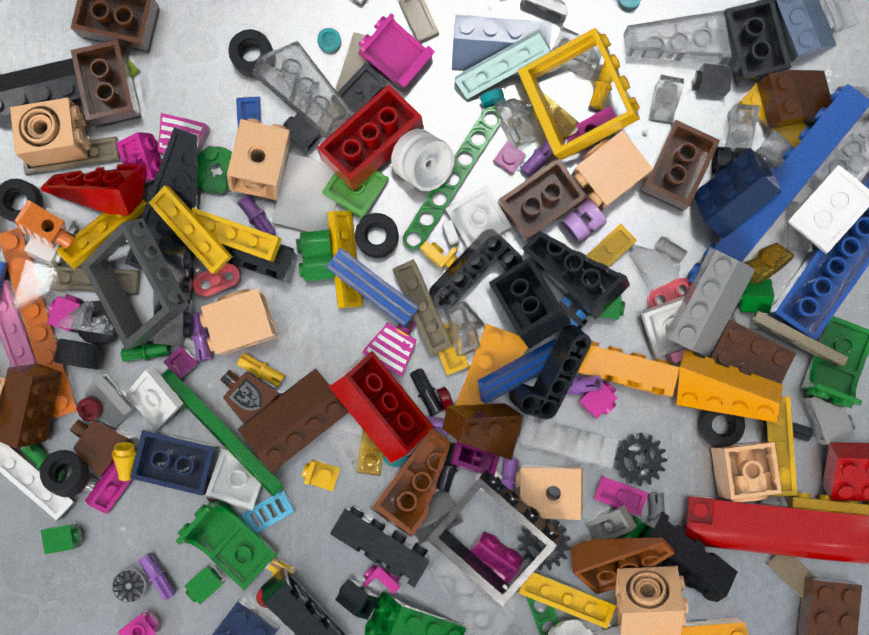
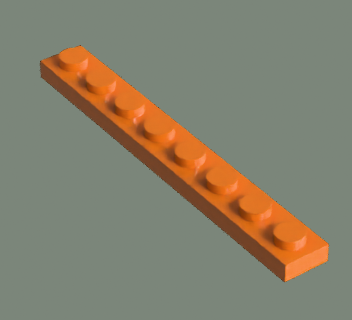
[0,228,78,418]

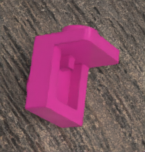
[362,564,401,594]

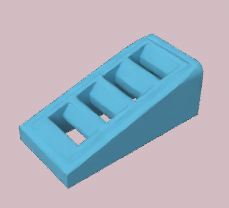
[242,489,296,533]

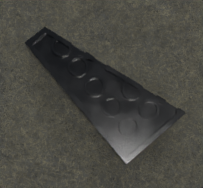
[125,127,199,290]

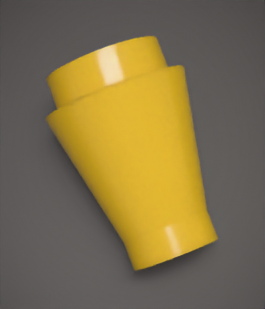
[112,442,137,481]

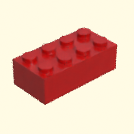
[317,84,424,191]
[329,351,434,463]
[823,442,869,501]

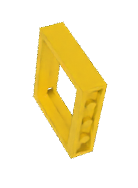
[518,27,641,160]

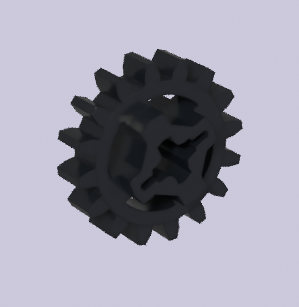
[613,432,667,486]
[518,519,571,571]

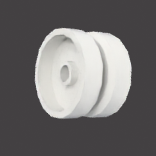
[391,129,454,191]

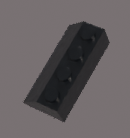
[0,58,82,124]

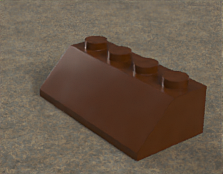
[238,368,349,473]

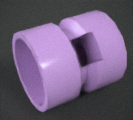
[560,198,607,244]

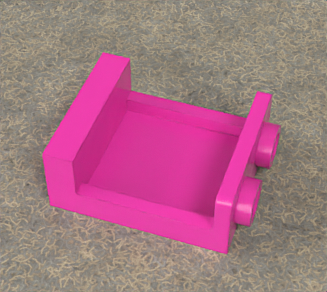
[358,13,435,92]

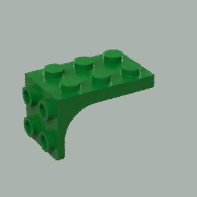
[801,316,869,408]
[176,501,278,591]
[365,592,467,635]

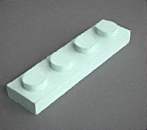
[455,30,551,99]

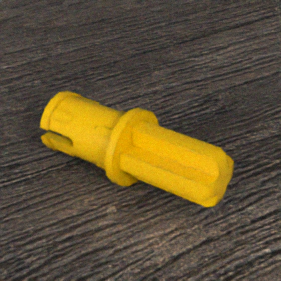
[589,62,613,110]
[237,353,285,388]

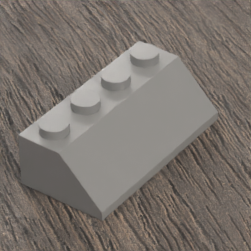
[665,247,755,357]

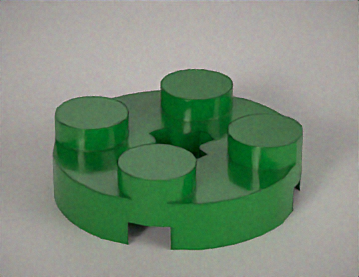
[198,146,232,195]

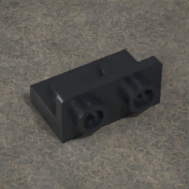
[333,63,388,117]

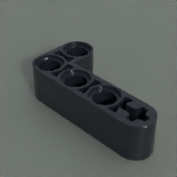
[429,229,523,310]
[509,324,591,419]

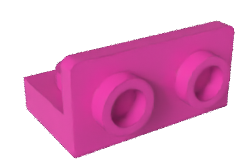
[116,132,162,184]
[470,531,523,584]

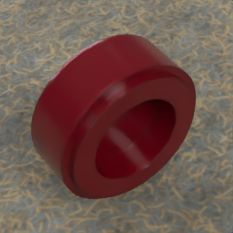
[436,386,454,412]
[77,396,103,422]

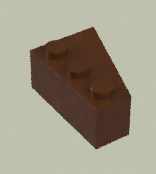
[442,403,523,460]

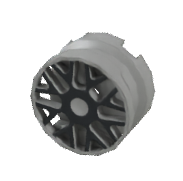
[111,567,149,604]

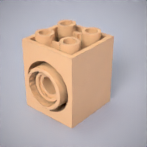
[10,98,91,167]
[227,119,290,201]
[571,130,653,212]
[199,288,279,356]
[711,442,782,502]
[516,465,583,520]
[615,566,688,635]

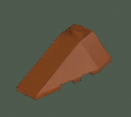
[369,428,451,537]
[571,537,674,594]

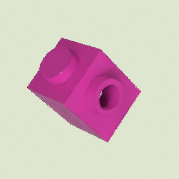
[47,294,83,333]
[578,380,618,419]
[118,610,161,635]

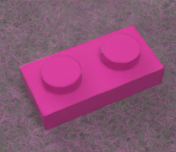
[85,461,132,514]
[593,476,649,516]

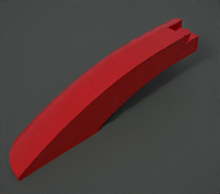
[686,495,869,564]

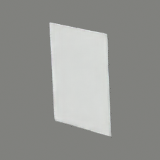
[272,153,336,232]

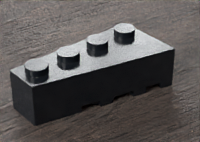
[522,231,630,320]
[153,235,192,346]
[222,244,299,283]
[330,505,430,588]
[639,511,738,603]
[261,567,347,635]

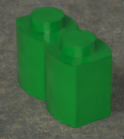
[296,230,335,282]

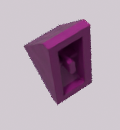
[451,440,500,476]

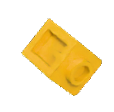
[420,240,458,270]
[302,459,341,492]

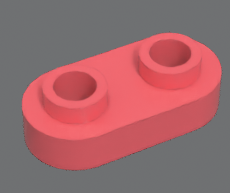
[193,264,241,297]
[647,278,692,308]

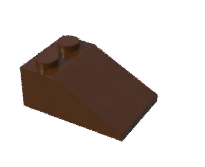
[757,70,832,129]

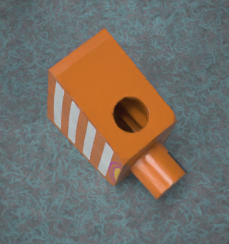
[15,200,76,249]

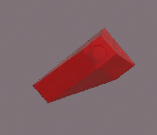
[40,163,146,216]

